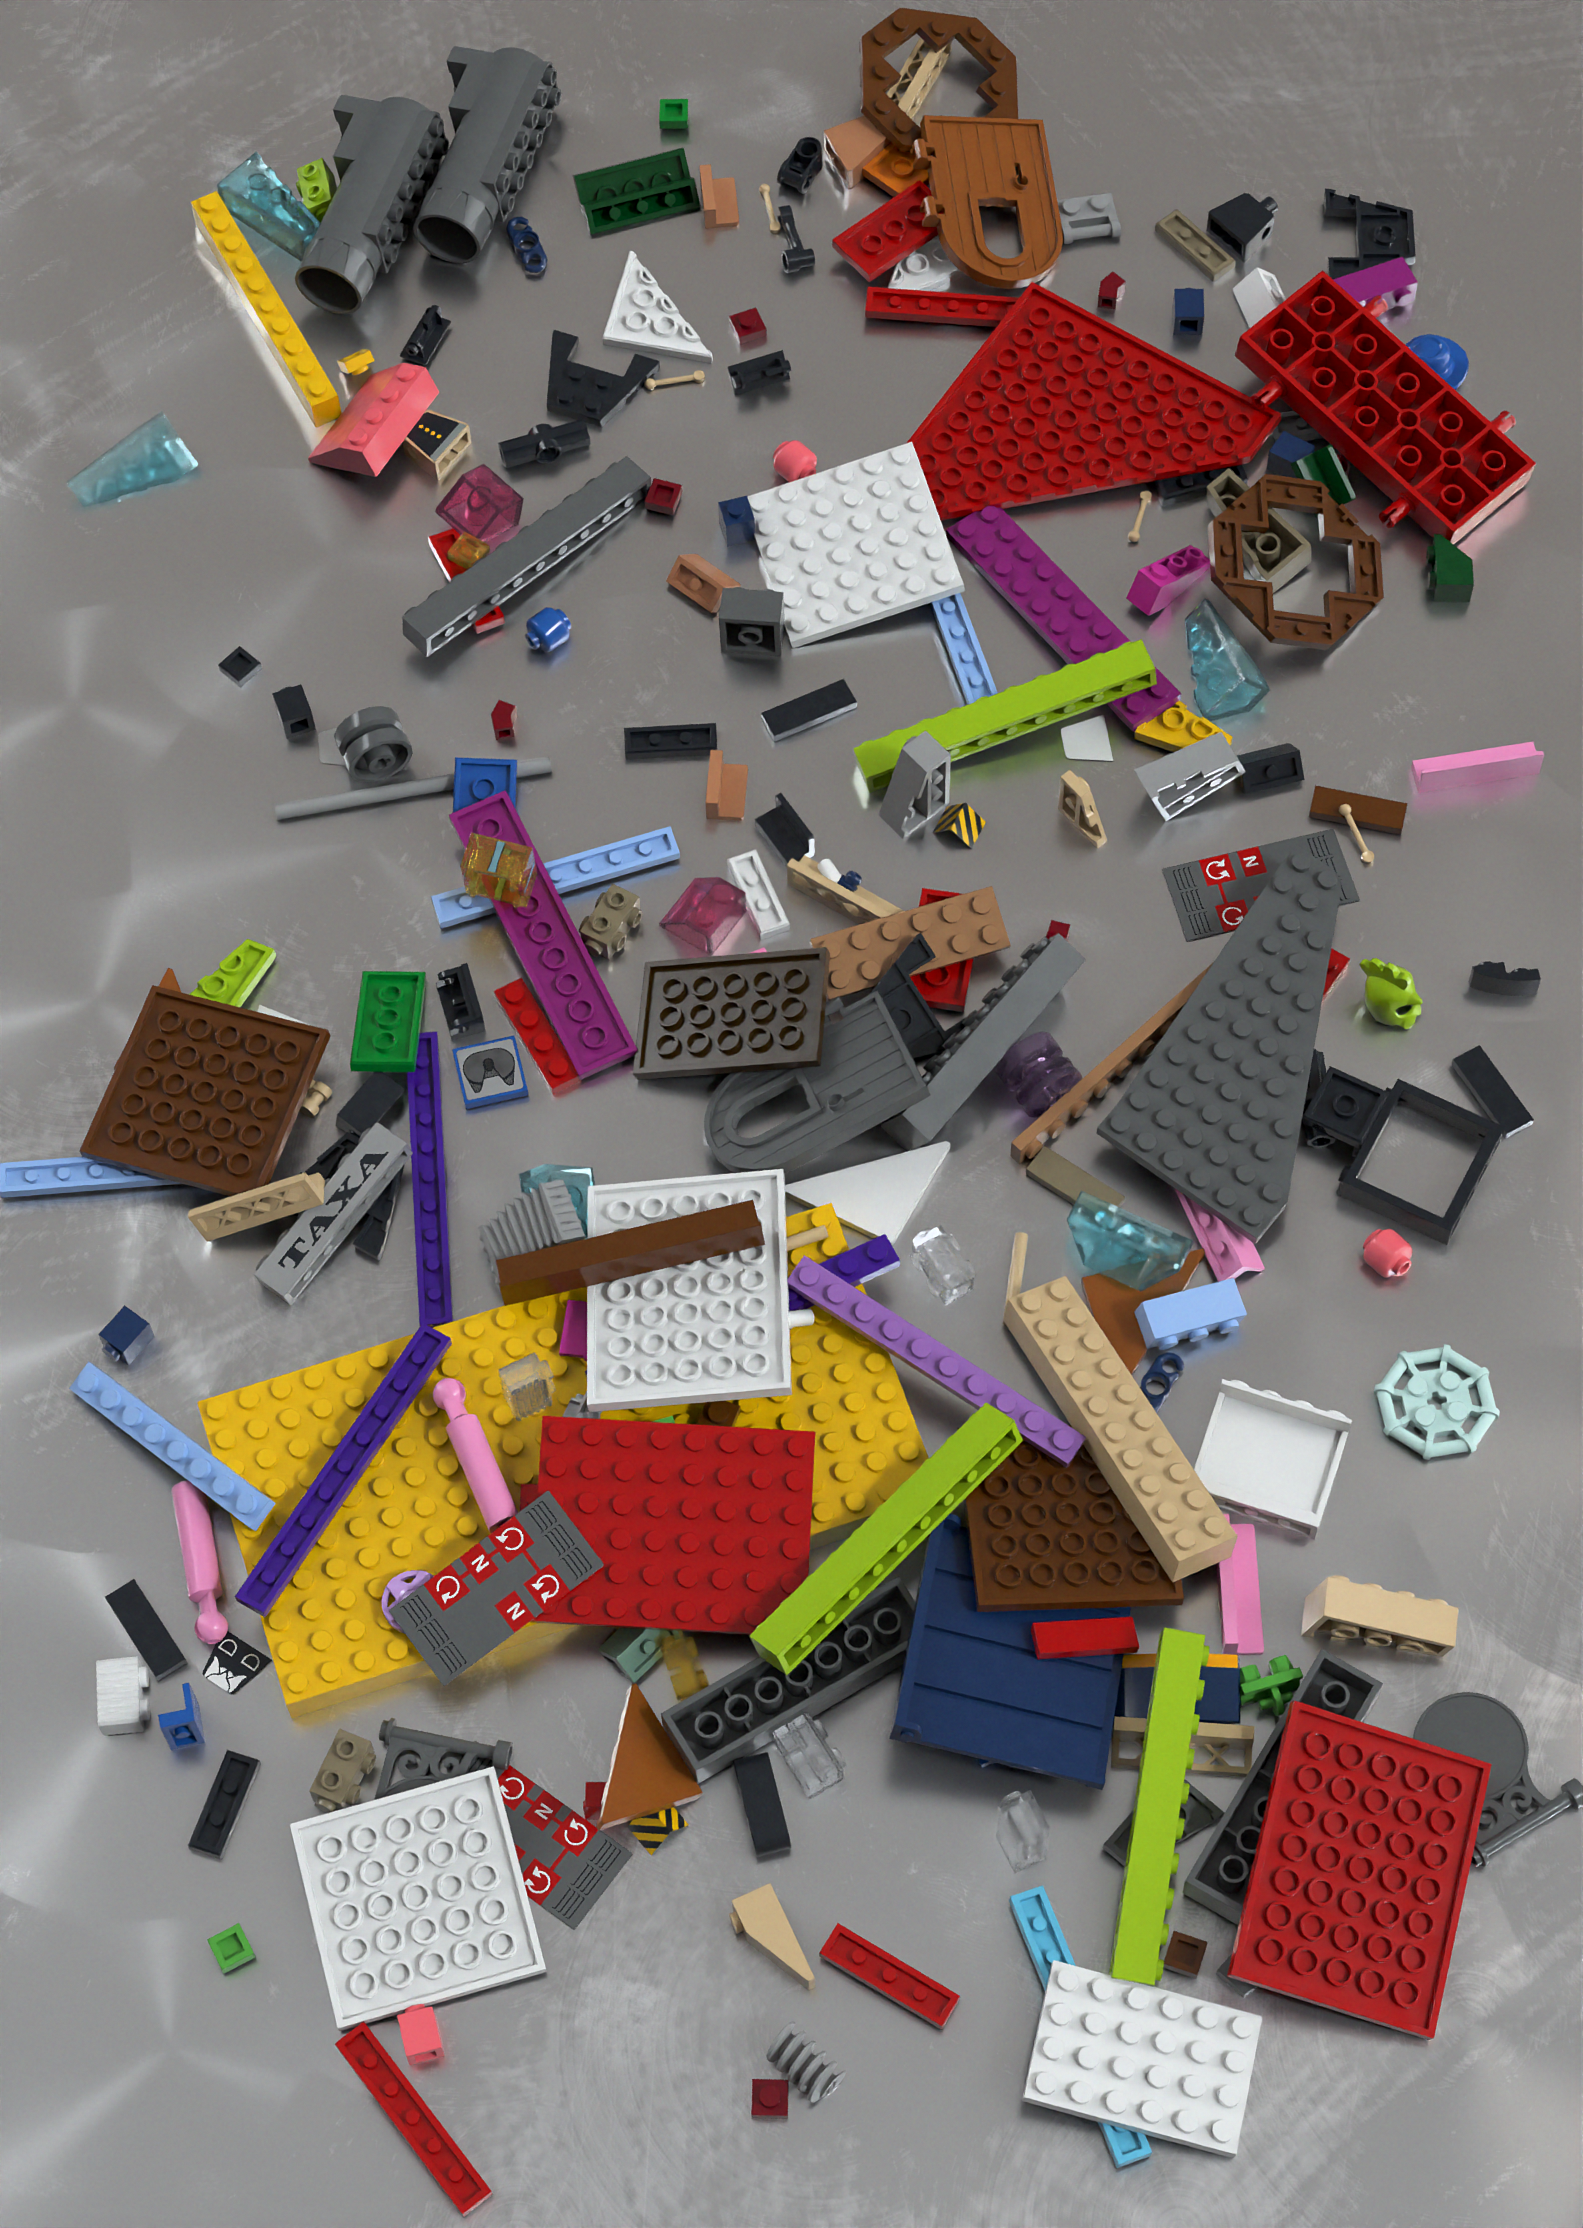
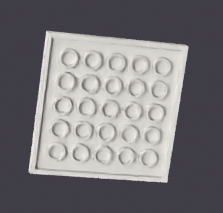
[748,442,965,648]
[290,1766,547,2031]

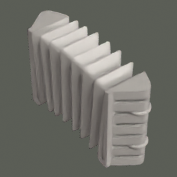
[478,1180,586,1285]

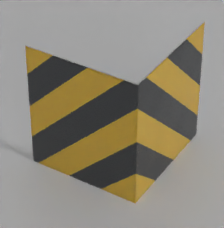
[932,803,986,849]
[628,1807,689,1855]

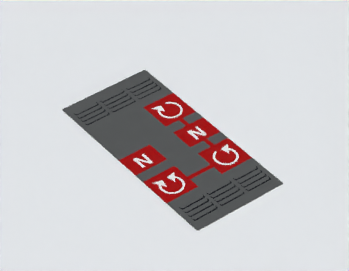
[1162,829,1360,941]
[389,1491,604,1686]
[449,1741,633,1930]

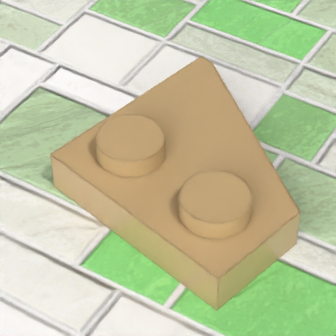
[1058,770,1107,848]

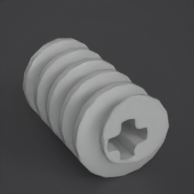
[766,2021,846,2103]

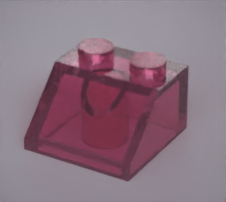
[435,464,524,547]
[659,877,747,956]

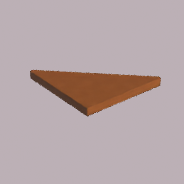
[1081,1248,1205,1375]
[596,1683,703,1831]

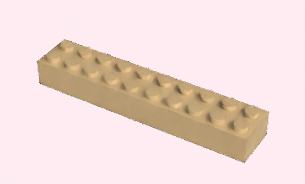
[1004,1276,1238,1583]

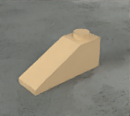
[729,1883,815,1990]

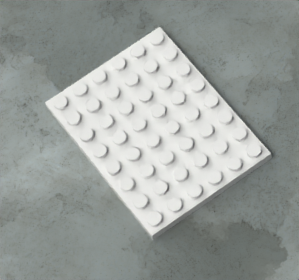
[587,1169,792,1412]

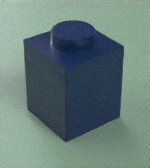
[1172,288,1204,335]
[1266,431,1315,478]
[718,496,756,547]
[98,1305,155,1366]

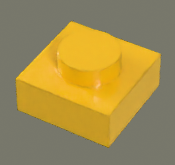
[337,349,374,375]

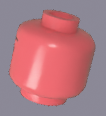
[773,440,817,482]
[1363,1229,1412,1278]

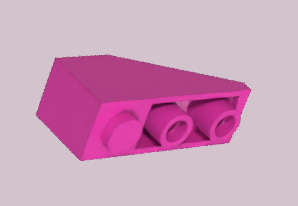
[1126,545,1210,616]

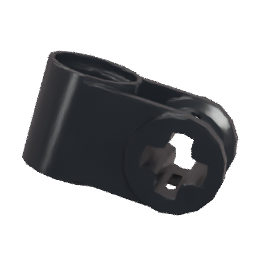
[777,137,823,194]

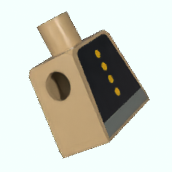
[403,410,472,481]

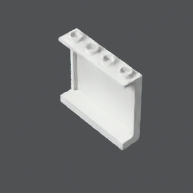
[1194,1379,1352,1539]

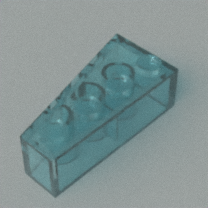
[217,151,320,261]

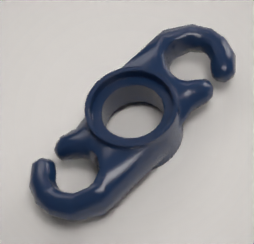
[506,217,548,273]
[1140,1352,1184,1413]

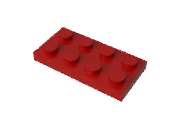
[832,180,943,282]
[910,888,974,1012]

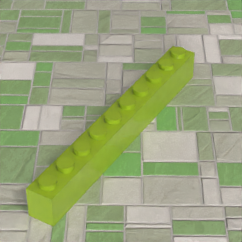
[853,639,1157,793]
[749,1403,1023,1675]
[1109,1627,1210,1987]

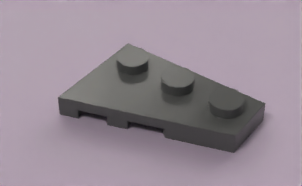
[1102,1779,1225,1866]

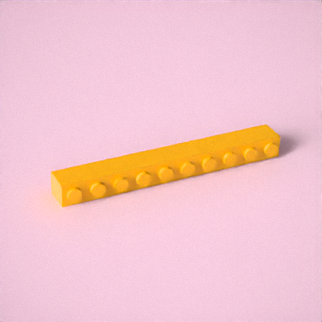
[191,191,342,428]

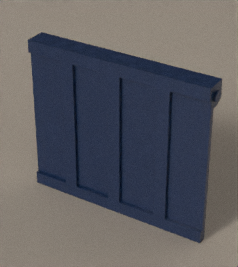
[889,1514,1131,1790]

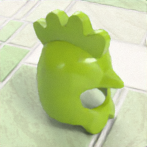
[1359,958,1423,1029]

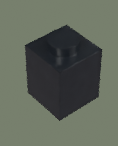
[272,684,316,739]

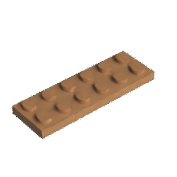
[810,886,1011,1001]

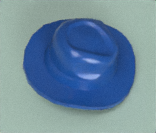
[1406,334,1469,390]

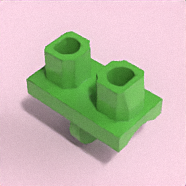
[1240,1655,1303,1716]

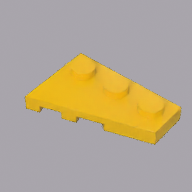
[1134,701,1233,752]

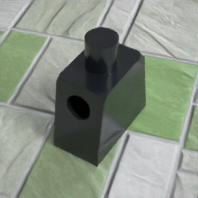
[1206,193,1278,263]

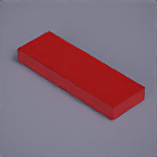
[1031,1617,1140,1659]

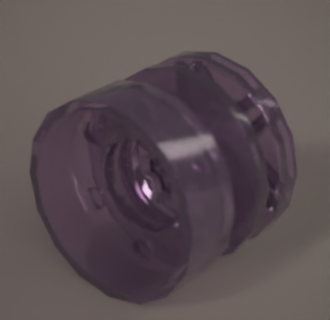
[995,1031,1083,1118]

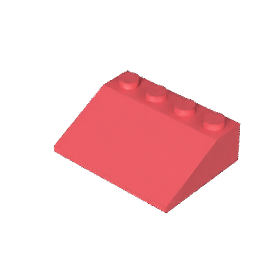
[308,363,439,477]

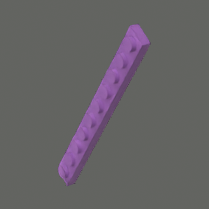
[787,1255,1086,1468]

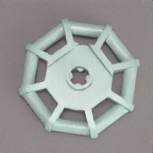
[1374,1344,1500,1460]

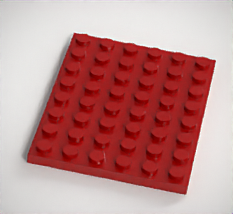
[530,1416,815,1635]
[1227,1700,1492,2040]

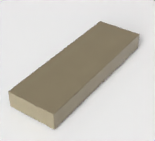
[1155,209,1236,282]
[1026,1145,1125,1225]

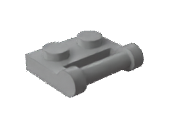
[1057,192,1121,244]

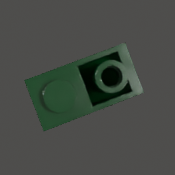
[1426,534,1474,602]

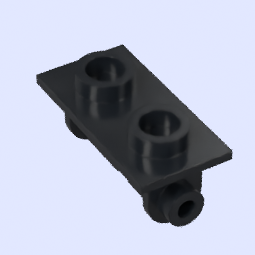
[400,305,451,366]
[727,350,791,395]

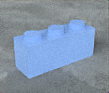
[1134,1278,1247,1350]

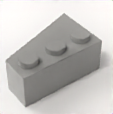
[878,730,951,839]
[1134,732,1246,821]

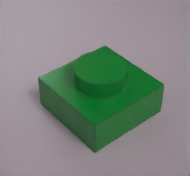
[659,99,688,129]

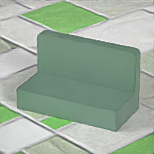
[598,1627,683,1683]

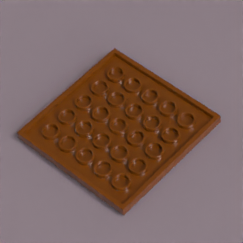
[79,985,331,1202]
[956,1425,1184,1612]

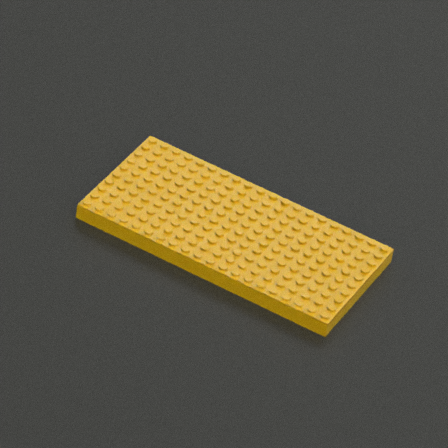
[197,1203,929,1718]

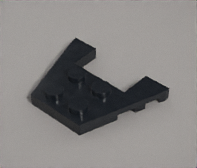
[1324,189,1416,280]
[547,330,660,427]
[868,933,966,1058]
[294,1132,404,1261]

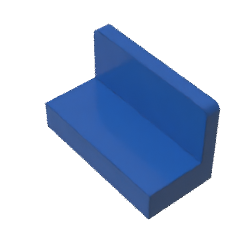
[158,1683,205,1750]

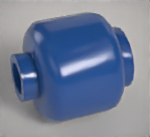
[525,607,572,652]

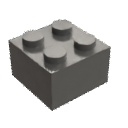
[719,587,785,656]

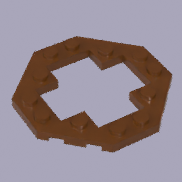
[859,8,1018,155]
[1208,474,1384,650]

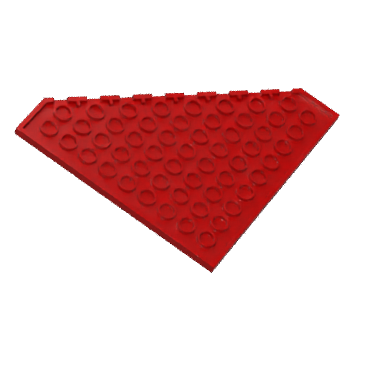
[907,282,1282,521]

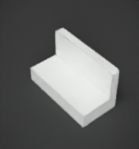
[1233,267,1286,328]

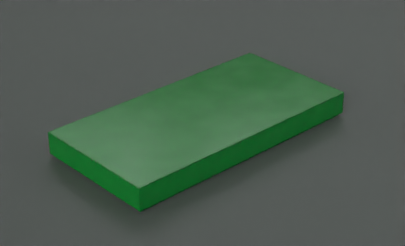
[350,971,426,1072]

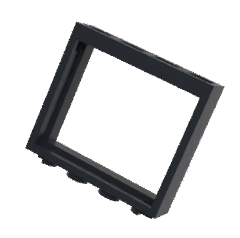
[1338,1079,1505,1245]

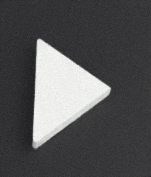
[888,185,965,291]
[602,251,713,364]
[785,1141,950,1247]

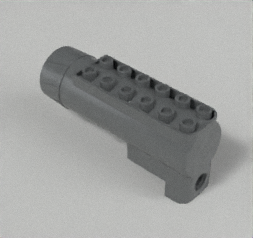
[414,46,561,263]
[295,95,449,314]

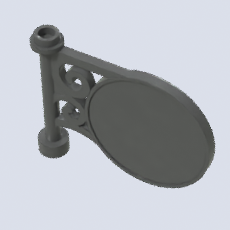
[1413,1692,1583,1867]
[374,1718,513,1800]

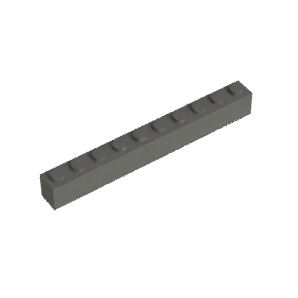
[402,456,651,657]

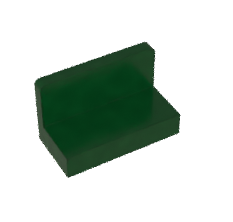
[1290,445,1356,518]

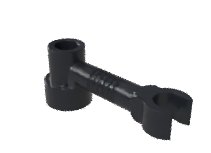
[777,205,815,274]

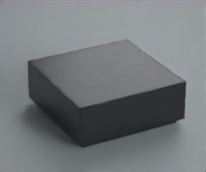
[218,646,262,688]

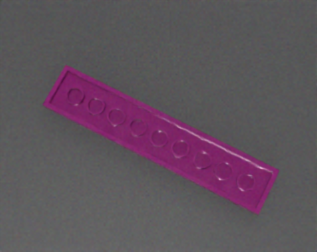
[946,506,1182,732]
[449,790,638,1080]

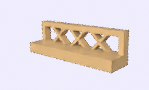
[887,37,952,120]
[787,855,904,924]
[188,1172,325,1242]
[1111,1716,1255,1777]

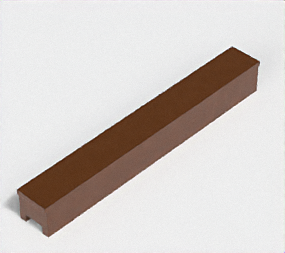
[496,1200,765,1306]

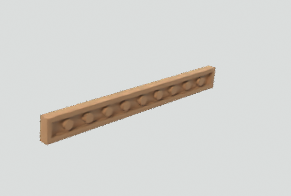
[1010,962,1214,1164]

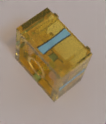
[460,833,537,908]

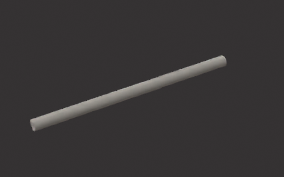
[275,757,552,820]

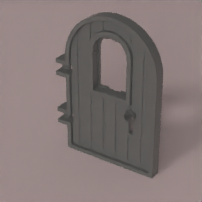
[704,991,931,1173]

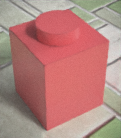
[397,2004,445,2065]

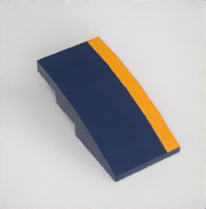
[1113,1653,1241,1724]

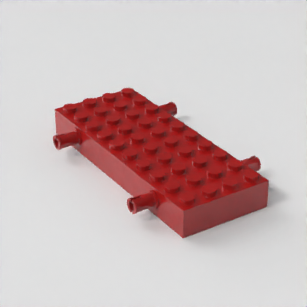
[1235,270,1536,545]

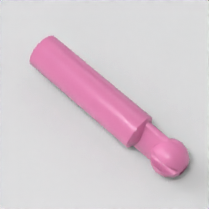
[433,1378,518,1533]
[171,1480,228,1644]

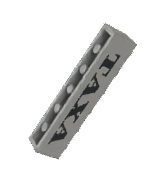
[254,1122,413,1306]

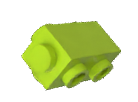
[296,158,337,228]

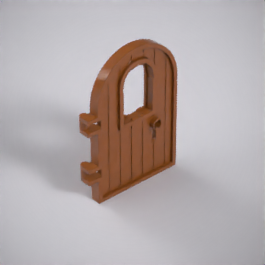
[910,115,1063,289]

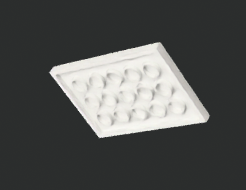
[1022,1960,1262,2158]

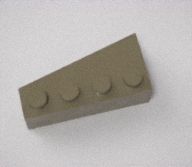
[1207,468,1311,593]

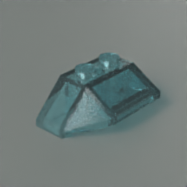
[1067,1191,1194,1292]

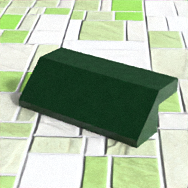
[573,148,701,234]

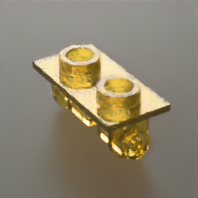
[660,1630,709,1702]

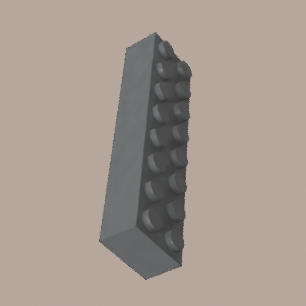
[880,933,1086,1152]
[661,1576,915,1784]
[1182,1649,1383,1926]

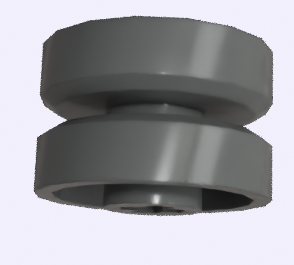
[334,706,413,783]

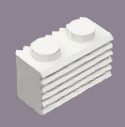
[96,1656,150,1736]

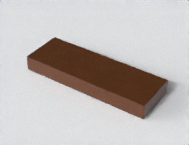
[1309,785,1408,835]

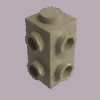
[579,883,642,960]
[309,1728,376,1813]

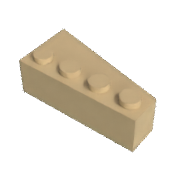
[1301,1575,1459,1657]

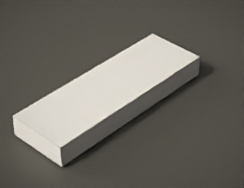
[727,849,790,940]

